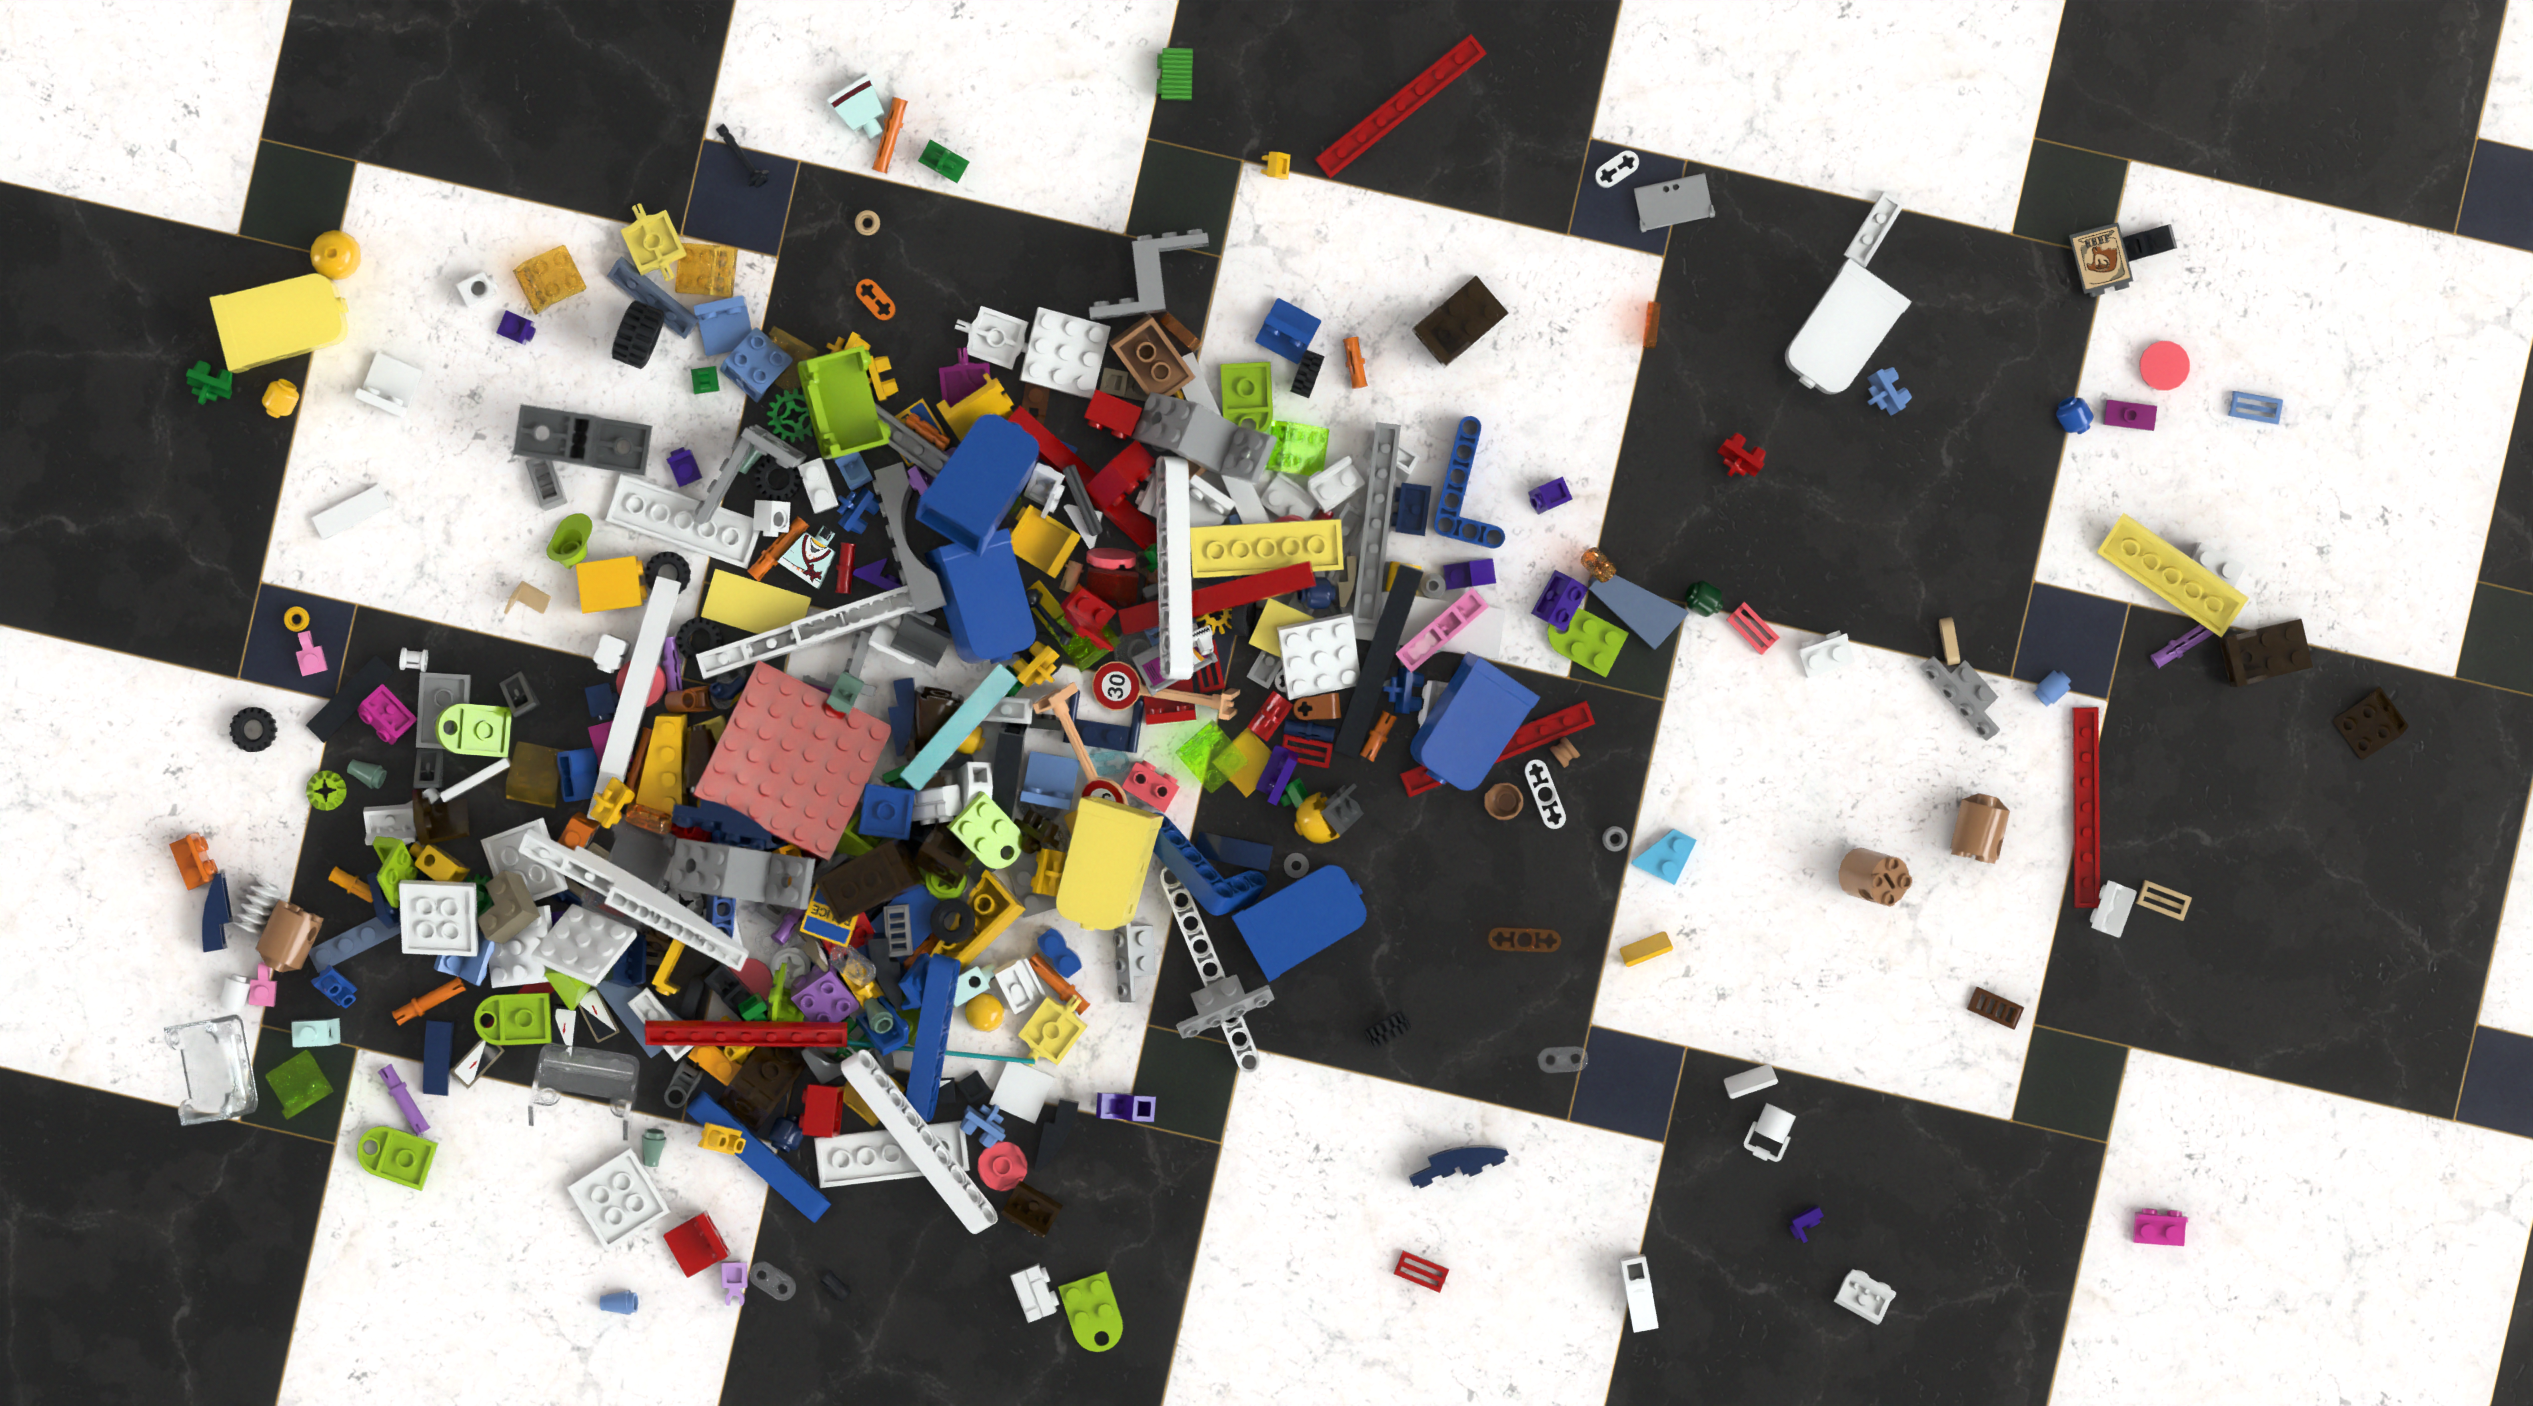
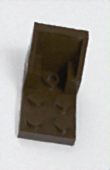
[1412,275,1509,369]
[2219,619,2313,687]
[914,815,977,889]
[815,839,926,925]
[717,1046,808,1132]

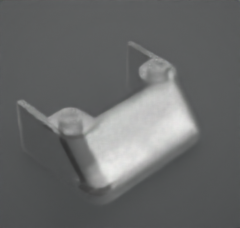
[528,1043,640,1141]

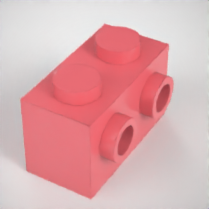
[1121,760,1180,813]

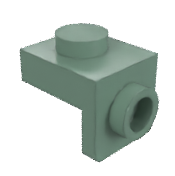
[826,671,864,714]

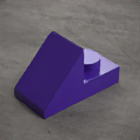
[853,558,903,591]
[1443,558,1496,590]

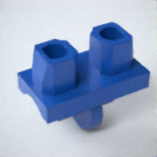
[837,486,880,534]
[1382,667,1424,714]
[311,965,358,1008]

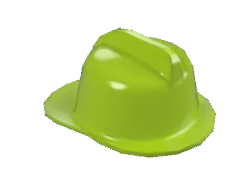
[546,513,593,569]

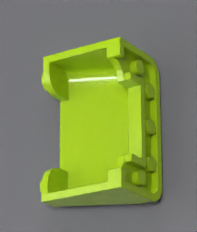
[797,345,891,460]

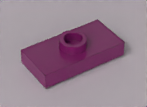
[2103,400,2157,431]

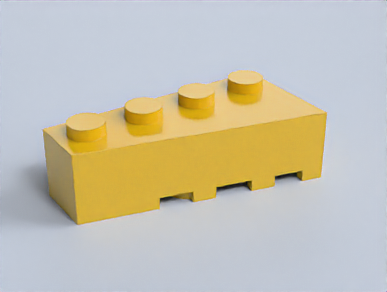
[633,713,688,817]
[930,869,1026,974]

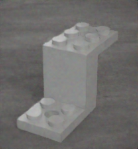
[1089,229,1209,320]
[1132,392,1277,484]
[669,838,815,910]

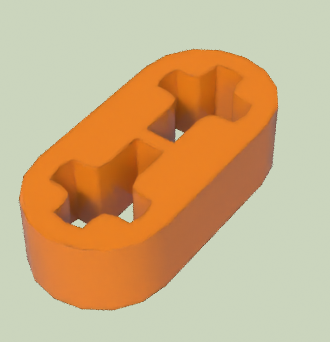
[856,279,896,321]

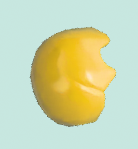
[965,993,1005,1032]

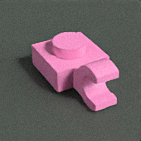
[296,630,328,676]
[249,962,277,1007]

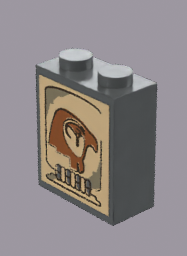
[2069,222,2133,297]

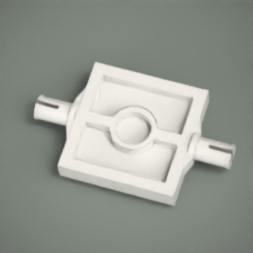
[955,306,1029,370]

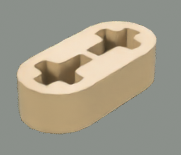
[1939,617,1960,666]

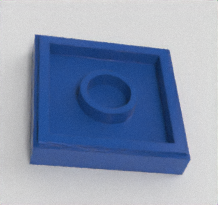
[859,783,916,840]

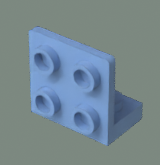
[693,295,752,356]
[720,327,793,403]
[1020,751,1079,810]
[433,930,495,986]

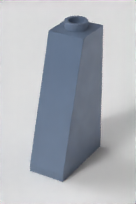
[1588,570,1689,650]
[596,975,687,1058]

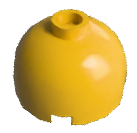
[310,230,361,280]
[1294,792,1340,844]

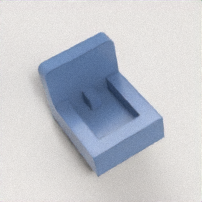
[833,451,873,491]

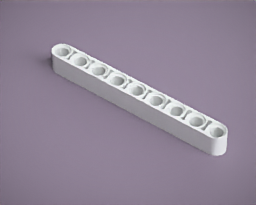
[1155,456,1193,680]
[1160,866,1260,1073]
[841,1050,998,1234]

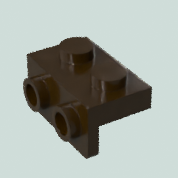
[1001,1181,1063,1238]

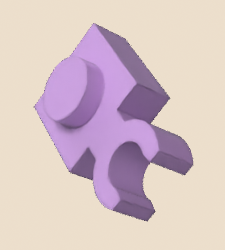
[721,1262,748,1306]

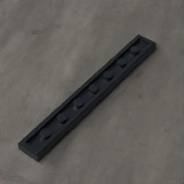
[1333,563,1424,758]

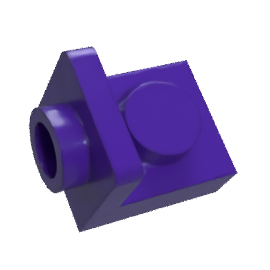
[496,310,536,345]
[666,447,703,487]
[1528,476,1573,515]
[1789,1205,1824,1243]

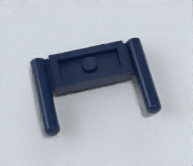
[1063,689,1144,753]

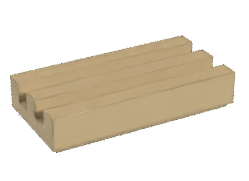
[2135,880,2192,921]

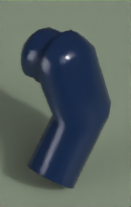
[709,676,747,700]

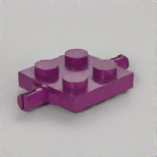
[939,347,991,408]

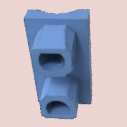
[1867,367,1912,416]
[960,1104,1006,1149]

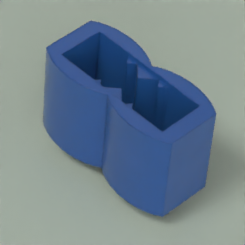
[557,747,598,802]
[1037,927,1083,979]

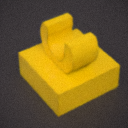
[1260,152,1290,180]

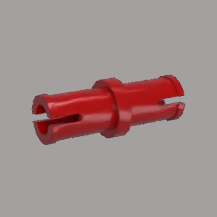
[835,542,857,594]

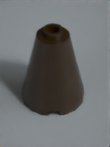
[914,686,964,752]
[682,724,717,794]

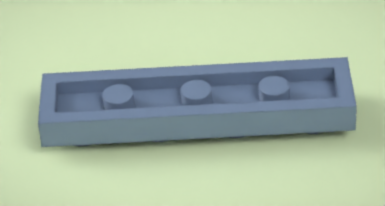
[607,256,699,339]
[308,917,401,973]

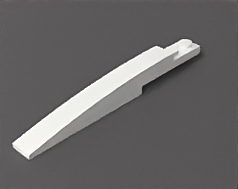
[1182,352,1270,524]
[587,576,681,821]
[696,585,916,679]
[518,829,749,971]

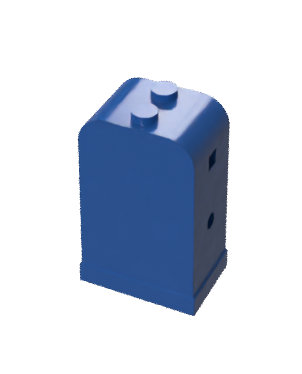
[915,414,1039,557]
[924,528,1036,664]
[1410,651,1540,790]
[1232,864,1367,982]

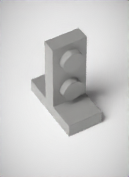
[825,631,877,697]

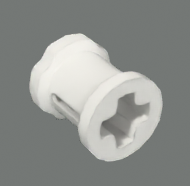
[399,647,428,672]

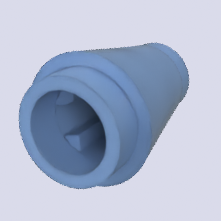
[600,1290,638,1315]

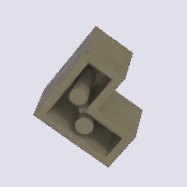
[477,870,540,944]

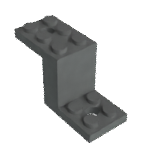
[513,404,653,476]

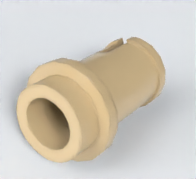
[1059,560,1084,593]

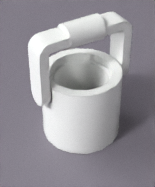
[1744,1103,1796,1162]

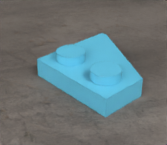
[1631,829,1697,885]

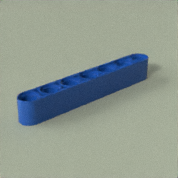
[906,953,961,1122]
[685,1090,832,1223]

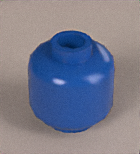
[2056,396,2094,434]

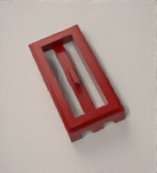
[1196,639,1225,693]
[1282,734,1333,768]
[1394,1250,1449,1293]

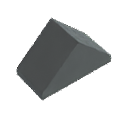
[499,671,541,717]
[413,748,444,788]

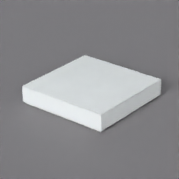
[989,1062,1055,1124]

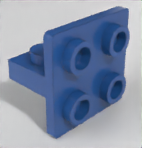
[1255,298,1321,364]

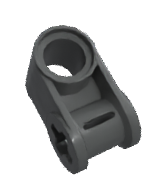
[664,1059,705,1108]

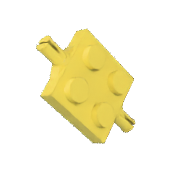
[620,203,687,281]
[1018,995,1088,1067]

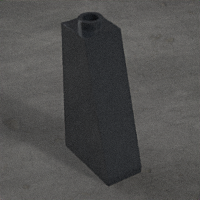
[992,722,1028,820]

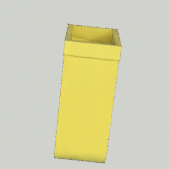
[210,274,349,373]
[1056,795,1164,931]

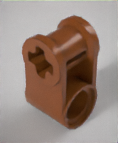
[665,686,713,713]
[1292,693,1341,720]

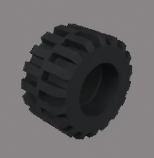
[612,300,664,369]

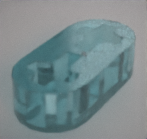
[1089,751,1129,776]

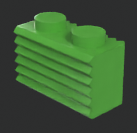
[1157,48,1193,101]

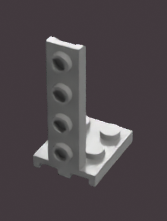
[694,424,808,525]

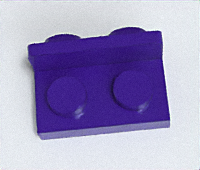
[1531,570,1588,631]
[1256,744,1299,805]

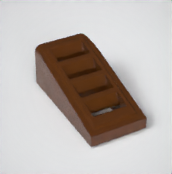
[1967,986,2024,1030]

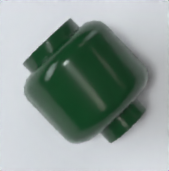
[1685,580,1724,617]

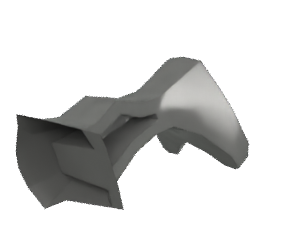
[801,1047,896,1084]

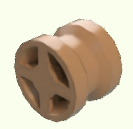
[1549,736,1580,768]

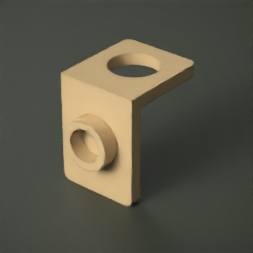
[504,581,551,614]

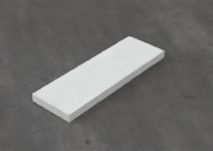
[604,473,760,569]
[1352,591,1505,659]
[814,1120,970,1188]

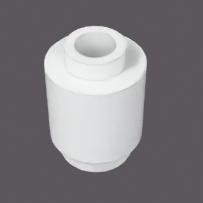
[220,974,250,1012]

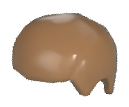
[1484,782,1524,820]

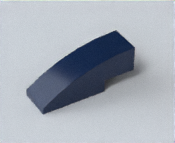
[888,677,916,757]
[1196,831,1273,871]
[202,873,233,953]
[423,1019,454,1096]

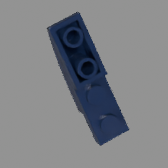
[672,799,772,850]
[1409,1145,1509,1189]

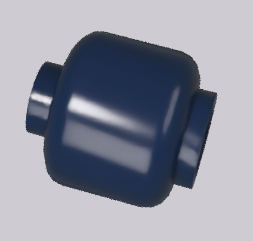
[1297,577,1336,609]
[769,1114,804,1153]

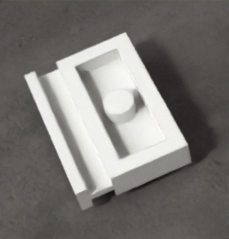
[1260,472,1317,520]
[992,954,1046,1014]

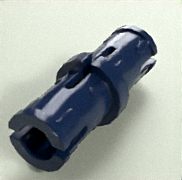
[1283,719,1335,742]

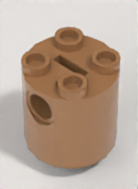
[1950,793,2010,864]
[1839,848,1912,907]
[255,899,324,972]

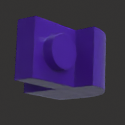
[1096,1092,1156,1122]

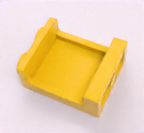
[936,373,1014,442]
[1009,505,1082,579]
[575,556,648,614]
[652,938,686,996]

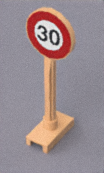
[1092,661,1240,720]
[1033,682,1128,805]

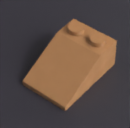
[1109,314,1196,398]

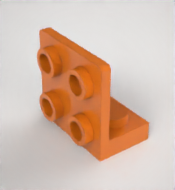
[169,833,218,890]

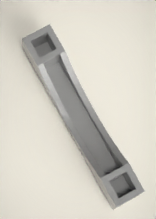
[872,462,947,614]

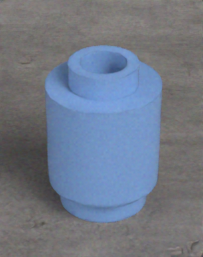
[2033,670,2071,707]

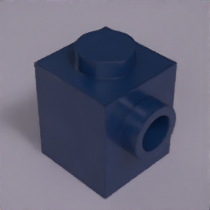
[584,682,620,721]

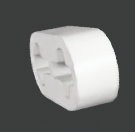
[1595,151,1639,188]

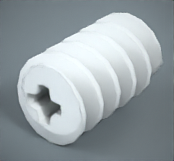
[233,877,282,934]

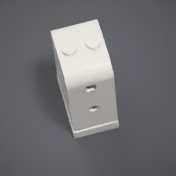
[1785,258,1911,394]

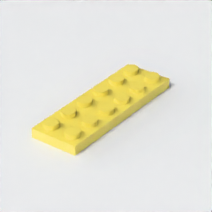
[2097,513,2249,638]
[1190,518,1344,578]

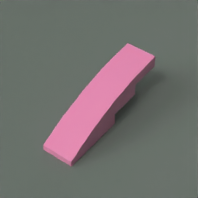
[1395,587,1489,673]

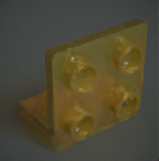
[675,243,738,298]
[513,245,587,315]
[769,326,820,393]
[506,742,565,808]

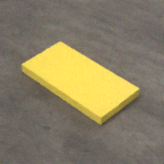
[701,569,812,634]

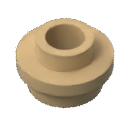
[855,210,880,236]

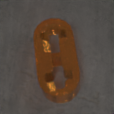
[1642,301,1661,349]
[1159,312,1203,353]
[1581,547,1616,583]
[625,803,672,834]

